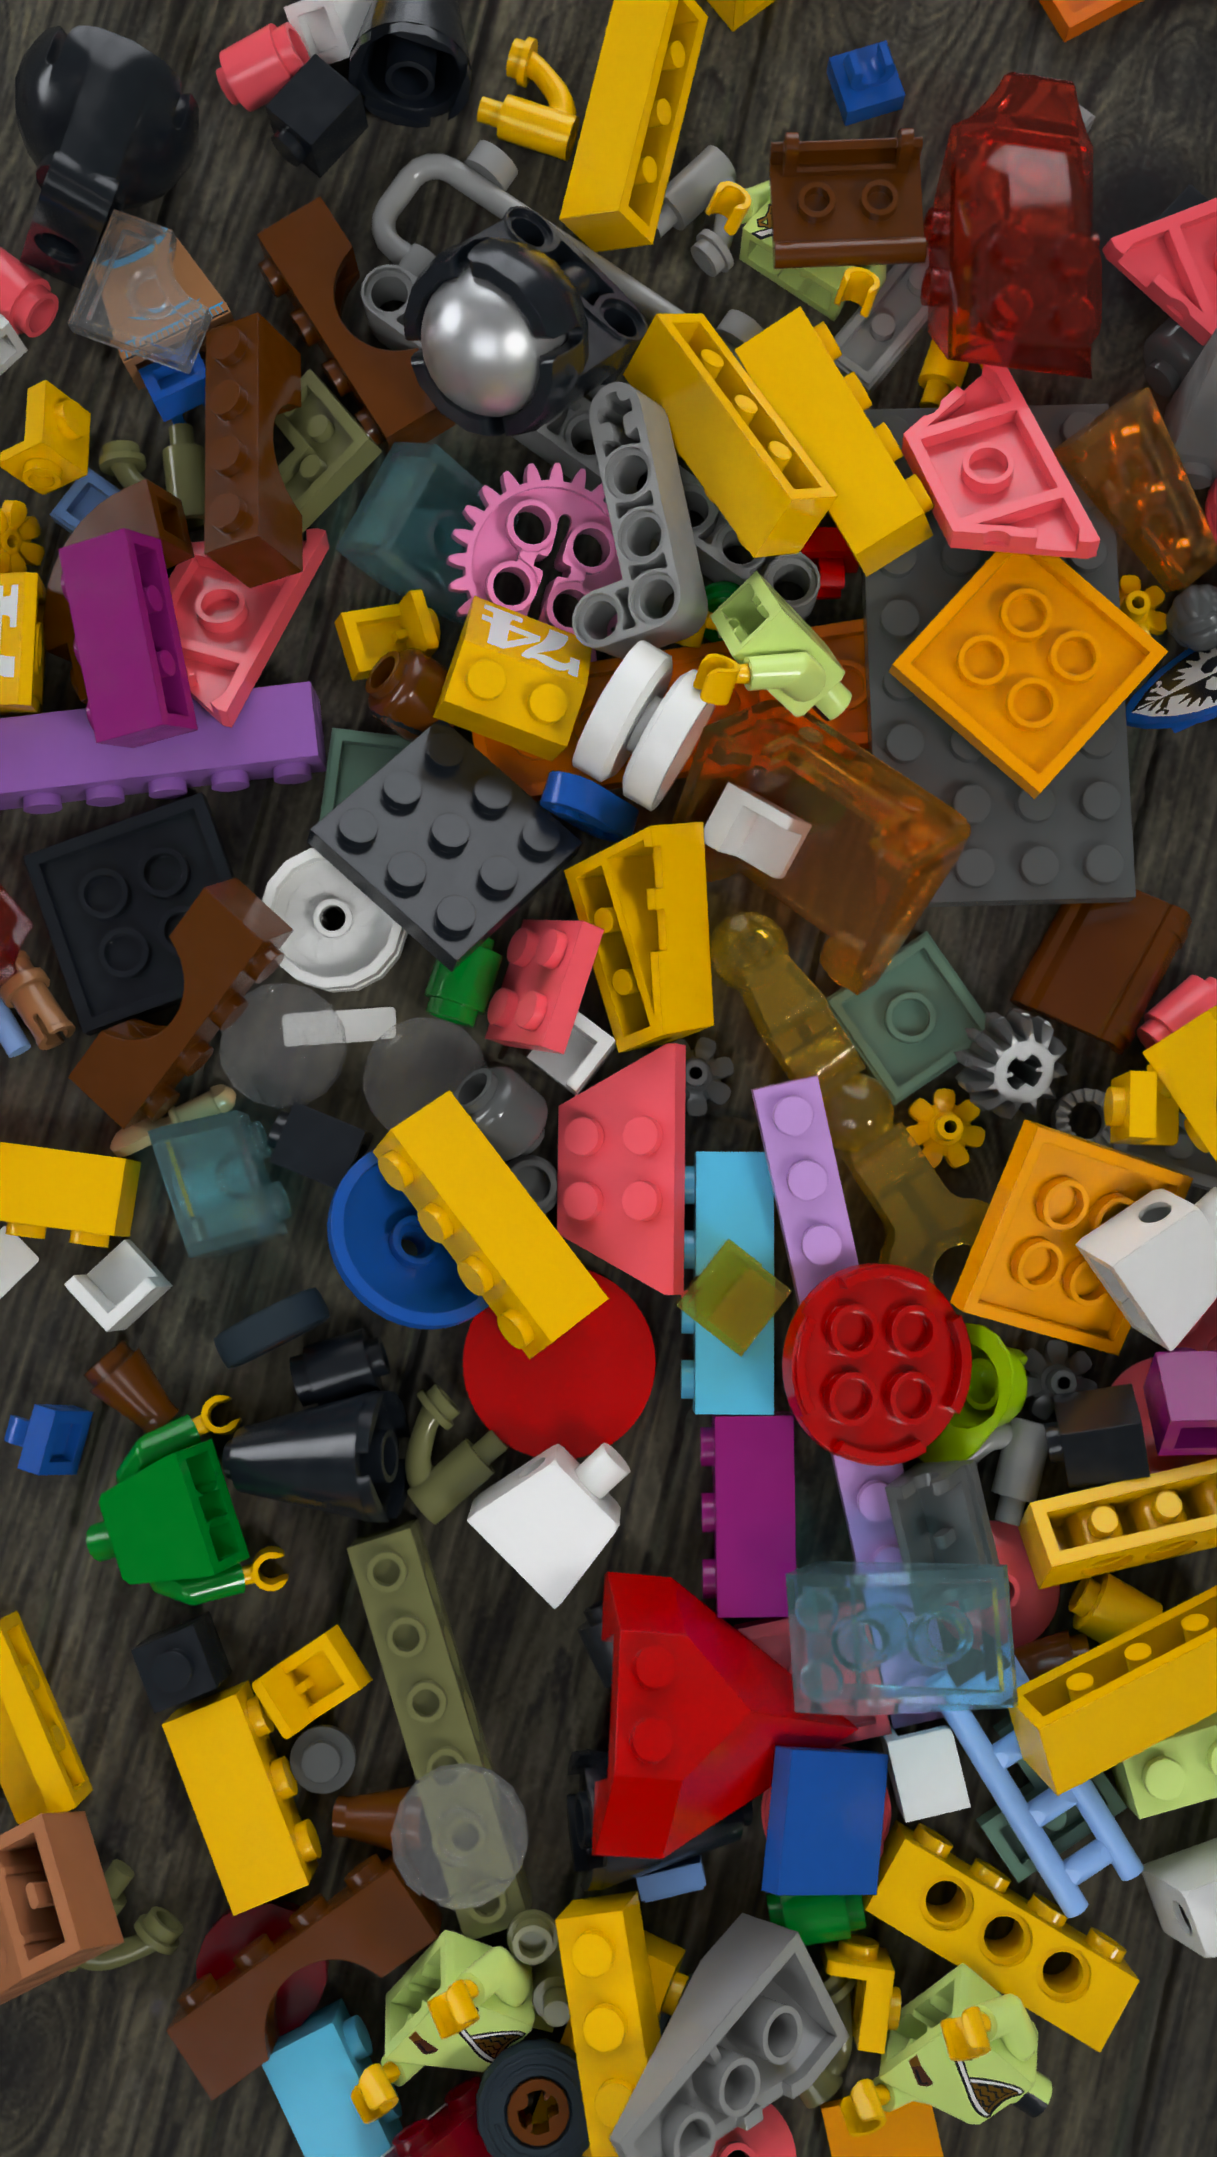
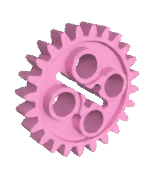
[446,462,622,662]

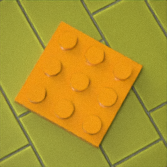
[889,552,1168,800]
[950,1119,1194,1356]

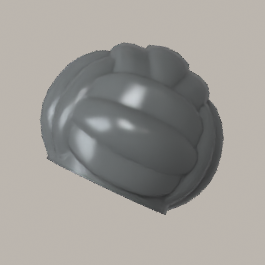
[1166,584,1217,652]

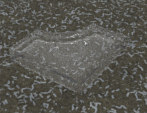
[67,209,212,375]

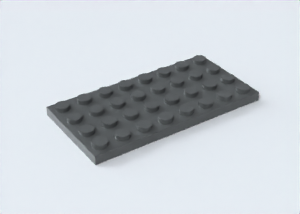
[861,403,1136,909]

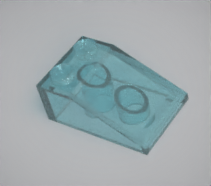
[786,1561,1018,1716]

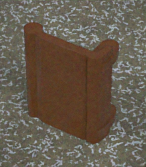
[769,128,927,269]
[1010,889,1192,1055]

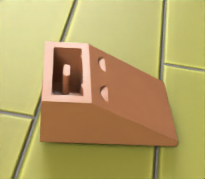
[0,1811,124,2005]

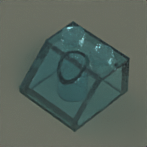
[335,442,520,624]
[148,1110,292,1259]

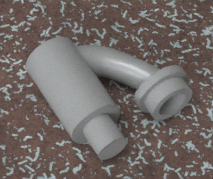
[655,145,737,277]
[968,1417,1049,1526]

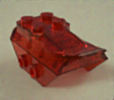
[920,72,1102,379]

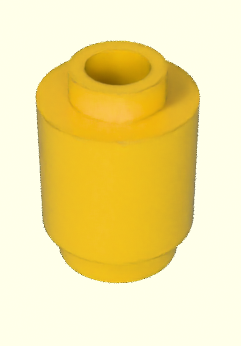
[1068,1573,1163,1644]

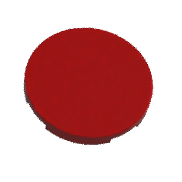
[782,1263,972,1466]
[463,1270,656,1459]

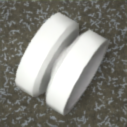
[572,640,716,811]
[262,848,408,993]

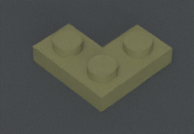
[274,369,383,533]

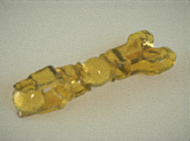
[710,911,990,1285]

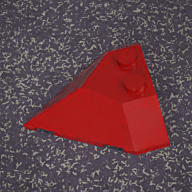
[592,1572,859,1859]

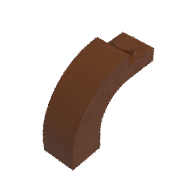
[43,479,194,704]

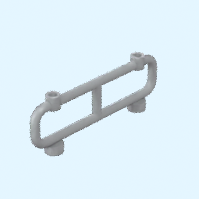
[372,140,764,459]

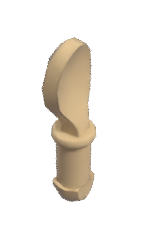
[110,1084,236,1158]

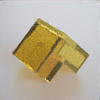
[674,1238,792,1357]

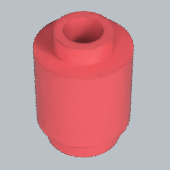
[216,22,310,112]
[0,246,59,338]
[1136,975,1217,1049]

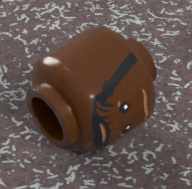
[366,648,455,742]

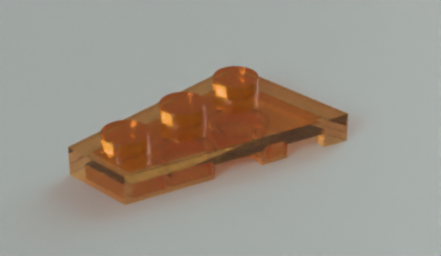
[1052,386,1217,592]

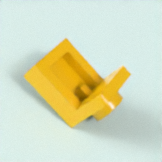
[0,380,91,495]
[334,589,440,681]
[1104,1070,1179,1146]
[252,1624,373,1739]
[820,1934,901,2054]

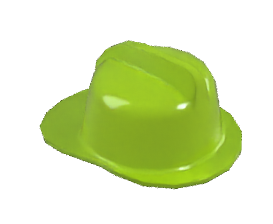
[918,1323,1028,1462]

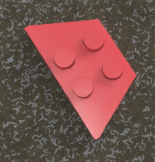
[1102,198,1217,346]
[901,354,1101,559]
[169,528,330,728]
[557,1043,686,1295]

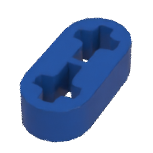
[540,771,639,843]

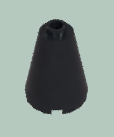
[348,0,472,128]
[222,1390,410,1524]
[567,1749,753,1891]

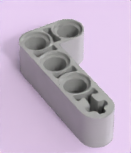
[572,381,708,659]

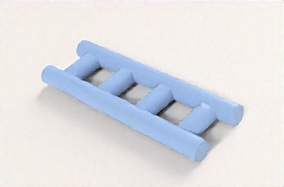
[924,1633,1144,1918]

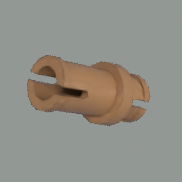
[0,950,75,1050]

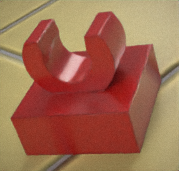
[800,527,859,599]

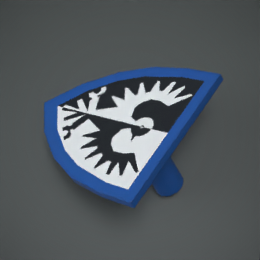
[1126,647,1217,733]

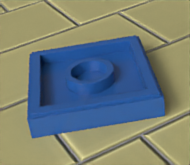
[761,1746,889,1895]

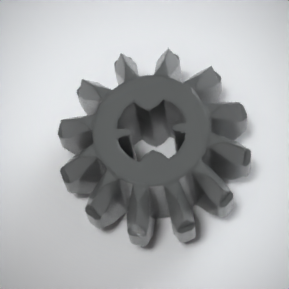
[954,1008,1068,1120]

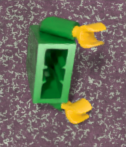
[86,1395,289,1606]

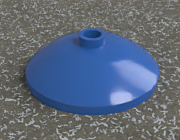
[327,1150,489,1329]

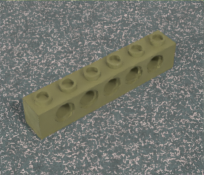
[346,1518,533,1939]

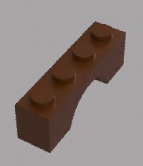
[257,196,455,463]
[204,312,303,588]
[68,877,293,1129]
[166,1852,444,2101]

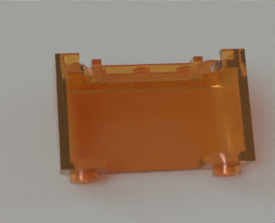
[672,700,971,996]

